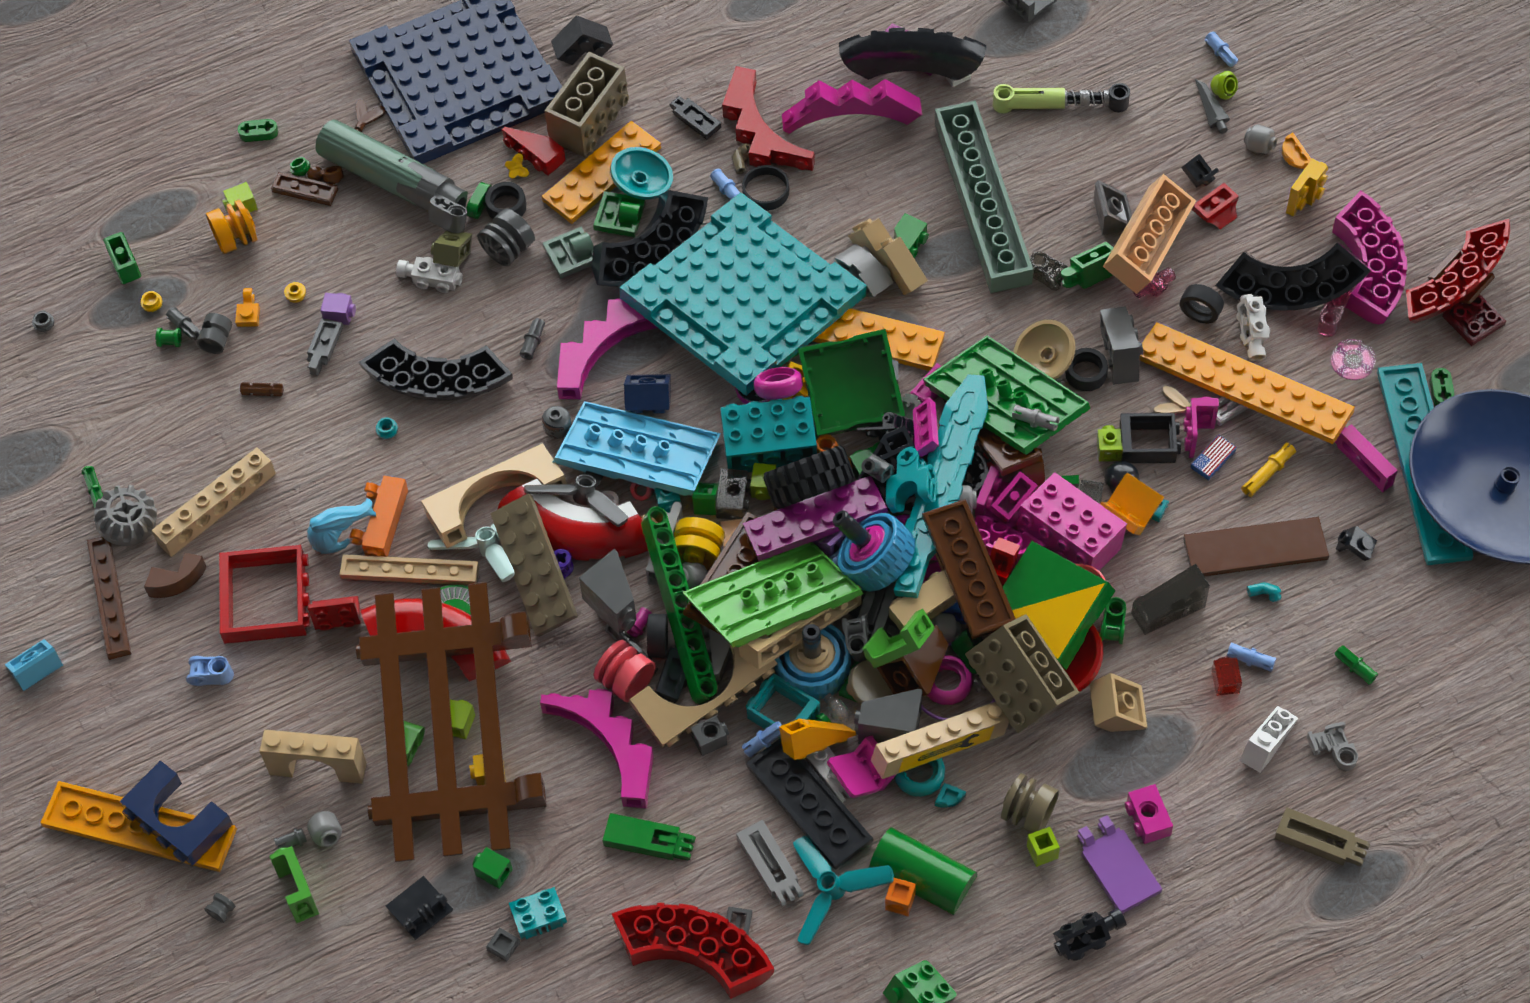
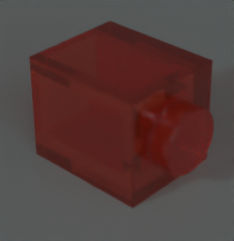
[1211,657,1242,696]

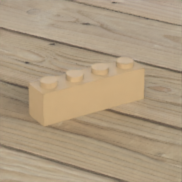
[889,570,957,631]

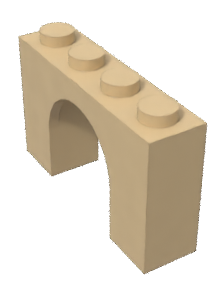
[260,730,367,784]

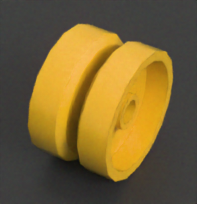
[674,517,725,570]

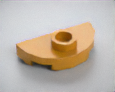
[1282,132,1311,169]

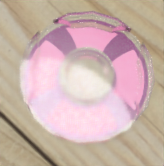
[1331,339,1376,380]

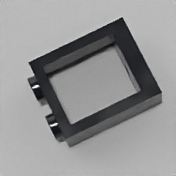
[1119,413,1181,463]

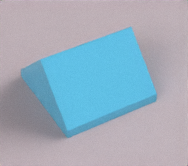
[5,639,63,691]

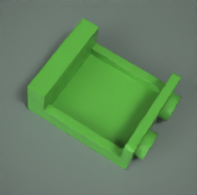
[863,609,935,669]
[269,846,319,923]

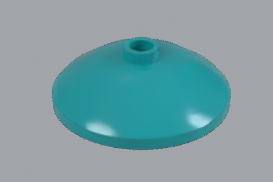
[610,147,673,200]

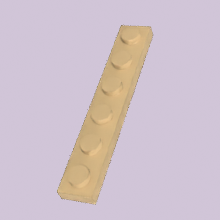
[340,555,479,585]

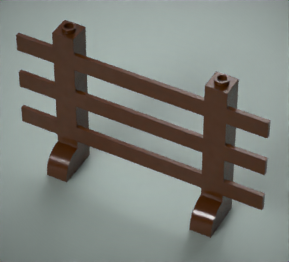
[356,582,547,862]

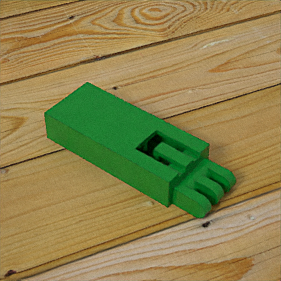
[602,813,696,861]

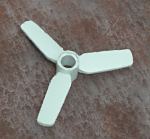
[428,524,515,582]

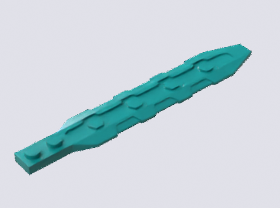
[894,374,988,598]

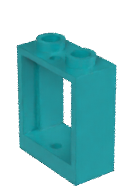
[746,673,820,739]

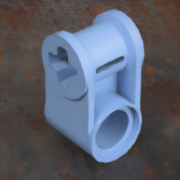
[186,656,234,686]

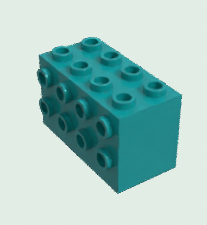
[720,396,817,475]

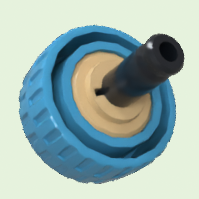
[774,624,851,700]

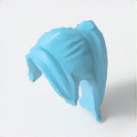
[307,499,376,554]

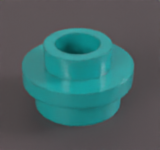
[376,417,398,439]

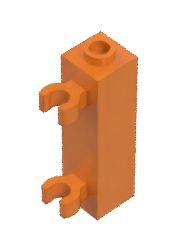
[349,475,408,557]

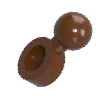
[307,166,344,184]

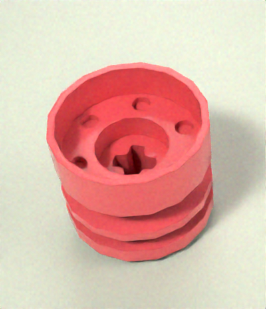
[593,640,656,703]

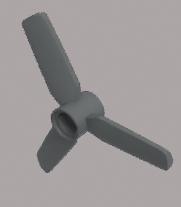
[524,471,628,527]

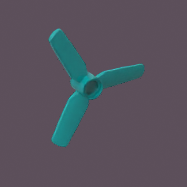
[793,836,894,945]

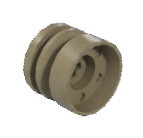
[1001,773,1059,833]

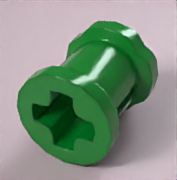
[155,328,182,348]

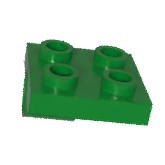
[593,191,646,237]

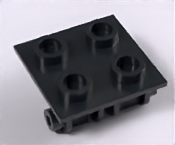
[857,412,914,441]
[386,876,453,940]

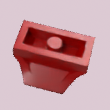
[1192,183,1239,229]

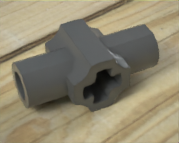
[861,454,895,483]

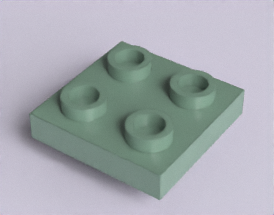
[543,227,593,279]

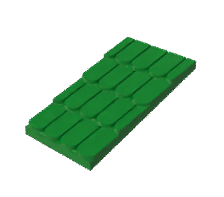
[923,335,1091,455]

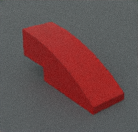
[990,537,1021,587]

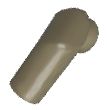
[732,144,751,174]

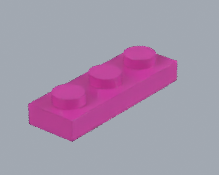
[913,398,939,457]

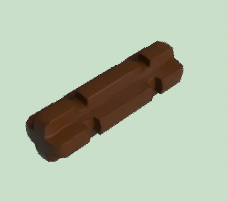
[240,382,284,396]

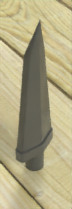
[1195,79,1230,134]

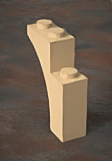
[848,218,928,295]

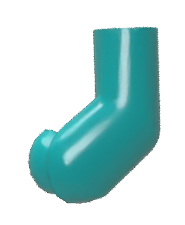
[1247,582,1282,602]

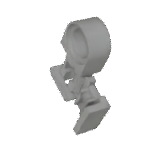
[1307,722,1358,771]

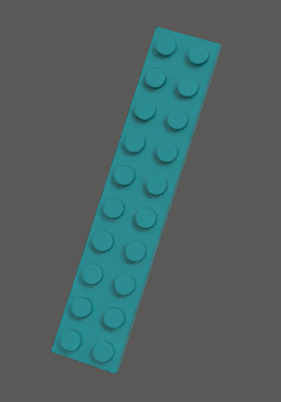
[1377,363,1473,566]

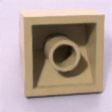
[1090,673,1147,732]

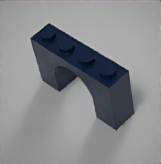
[120,760,233,866]

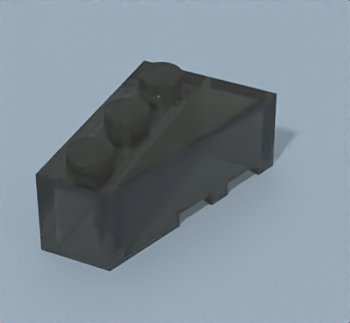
[1131,564,1210,635]

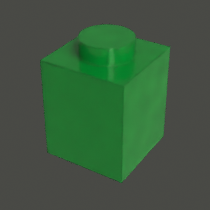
[473,847,513,889]

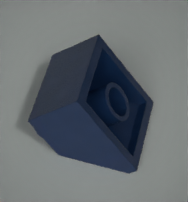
[624,374,671,414]

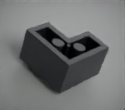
[551,15,613,65]

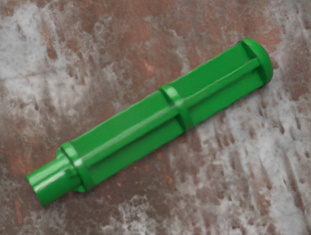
[81,466,103,508]

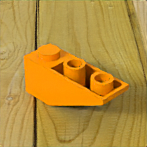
[779,718,856,760]

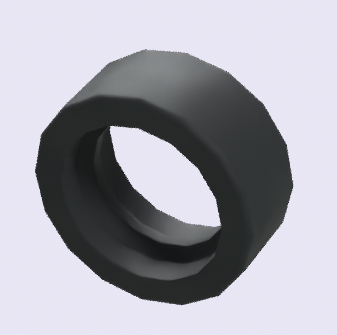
[485,182,527,219]
[1179,284,1224,324]
[1065,348,1108,391]
[647,614,668,658]

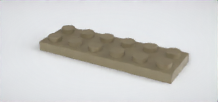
[490,493,578,637]

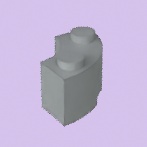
[835,244,894,297]

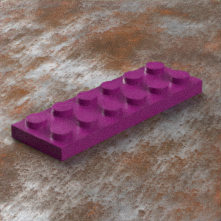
[743,476,888,561]

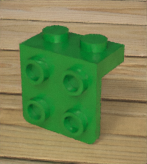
[883,960,957,1003]

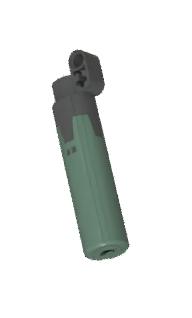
[315,119,468,234]

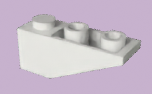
[1239,706,1298,773]

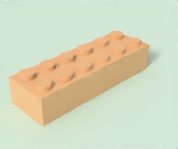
[1103,174,1196,294]

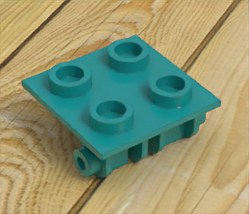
[509,887,567,940]

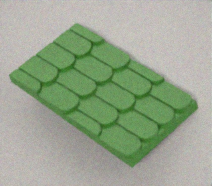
[683,542,863,647]

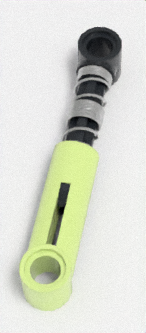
[993,83,1130,114]

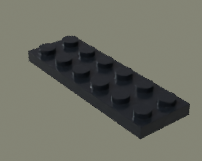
[746,738,873,870]

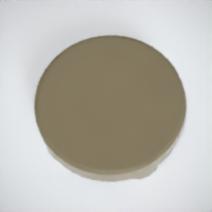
[846,660,892,704]

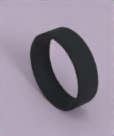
[742,165,789,211]

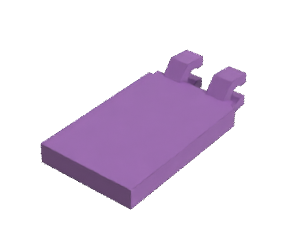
[1077,815,1162,914]

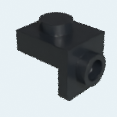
[1181,154,1219,188]
[1336,526,1377,561]

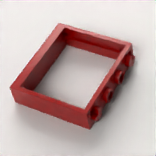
[219,545,310,644]

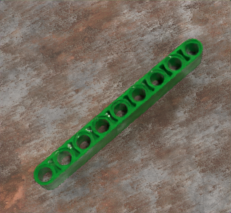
[641,506,718,705]

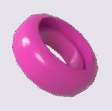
[754,367,803,400]
[926,656,973,705]

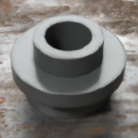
[32,311,55,332]

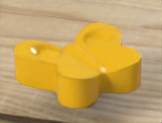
[505,153,529,179]

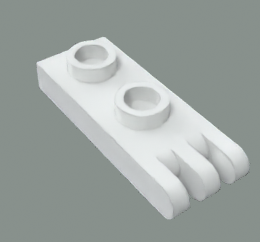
[805,747,851,803]

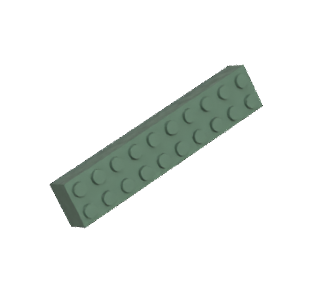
[935,100,1033,293]

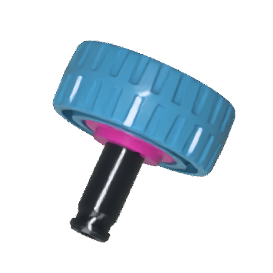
[833,510,915,591]

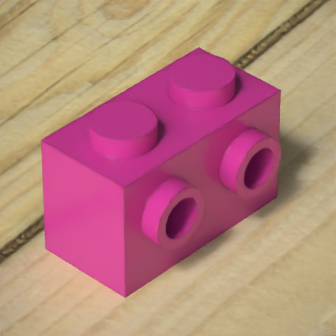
[990,471,1038,524]

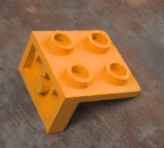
[1100,473,1164,535]

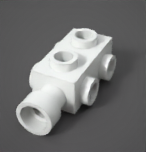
[396,257,463,293]
[1236,294,1270,361]

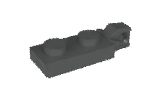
[307,318,343,376]

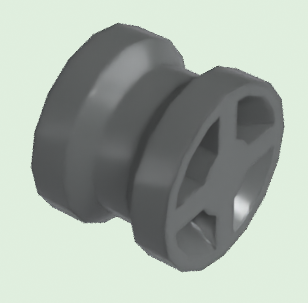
[204,893,236,923]

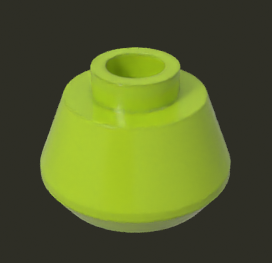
[1210,71,1238,100]

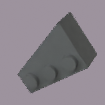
[1100,306,1143,385]

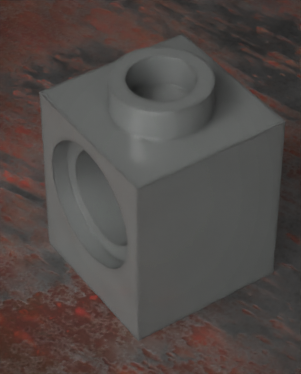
[691,716,729,756]

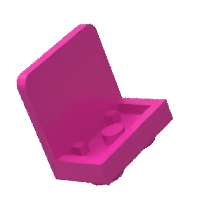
[1183,397,1219,458]
[827,736,897,798]

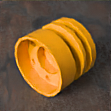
[206,199,258,254]

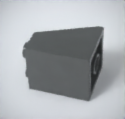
[579,549,636,635]
[854,689,922,744]

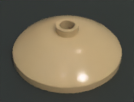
[1014,320,1075,380]

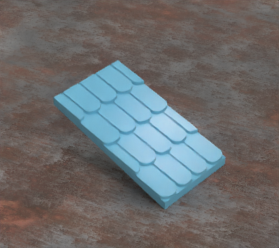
[552,401,721,496]

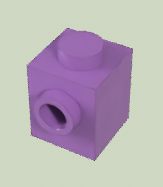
[320,293,356,325]

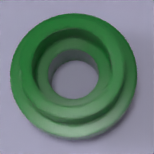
[290,157,311,176]

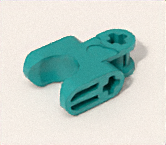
[886,447,937,514]

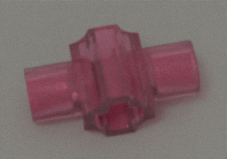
[1133,267,1176,298]

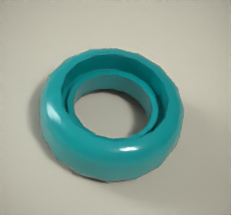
[894,758,946,797]

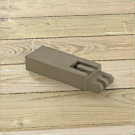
[1274,807,1370,866]

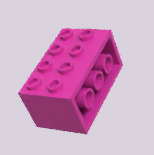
[1016,472,1127,571]

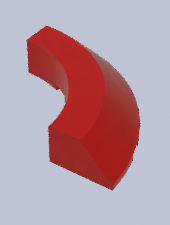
[1406,219,1510,323]

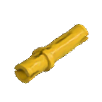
[1241,442,1296,497]

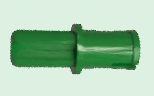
[1334,645,1378,685]

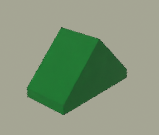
[692,483,719,515]

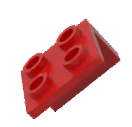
[308,596,361,630]

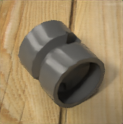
[196,313,233,354]

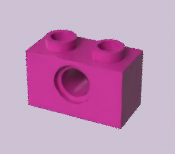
[1125,784,1173,844]

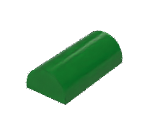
[869,827,977,915]

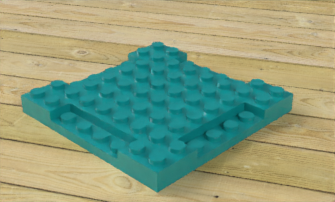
[620,192,867,395]

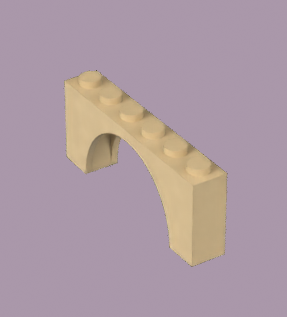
[421,443,567,548]
[629,644,778,748]

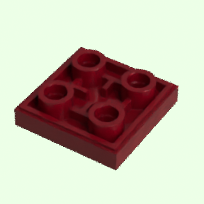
[1442,294,1506,347]

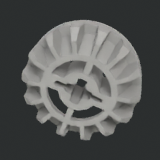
[94,485,157,546]

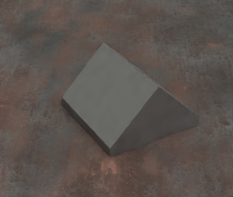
[1094,180,1132,235]

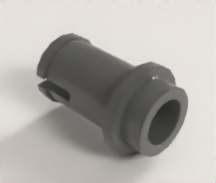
[274,828,307,849]

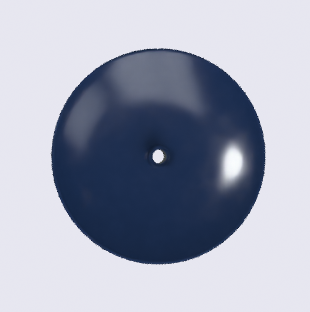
[1409,389,1530,564]

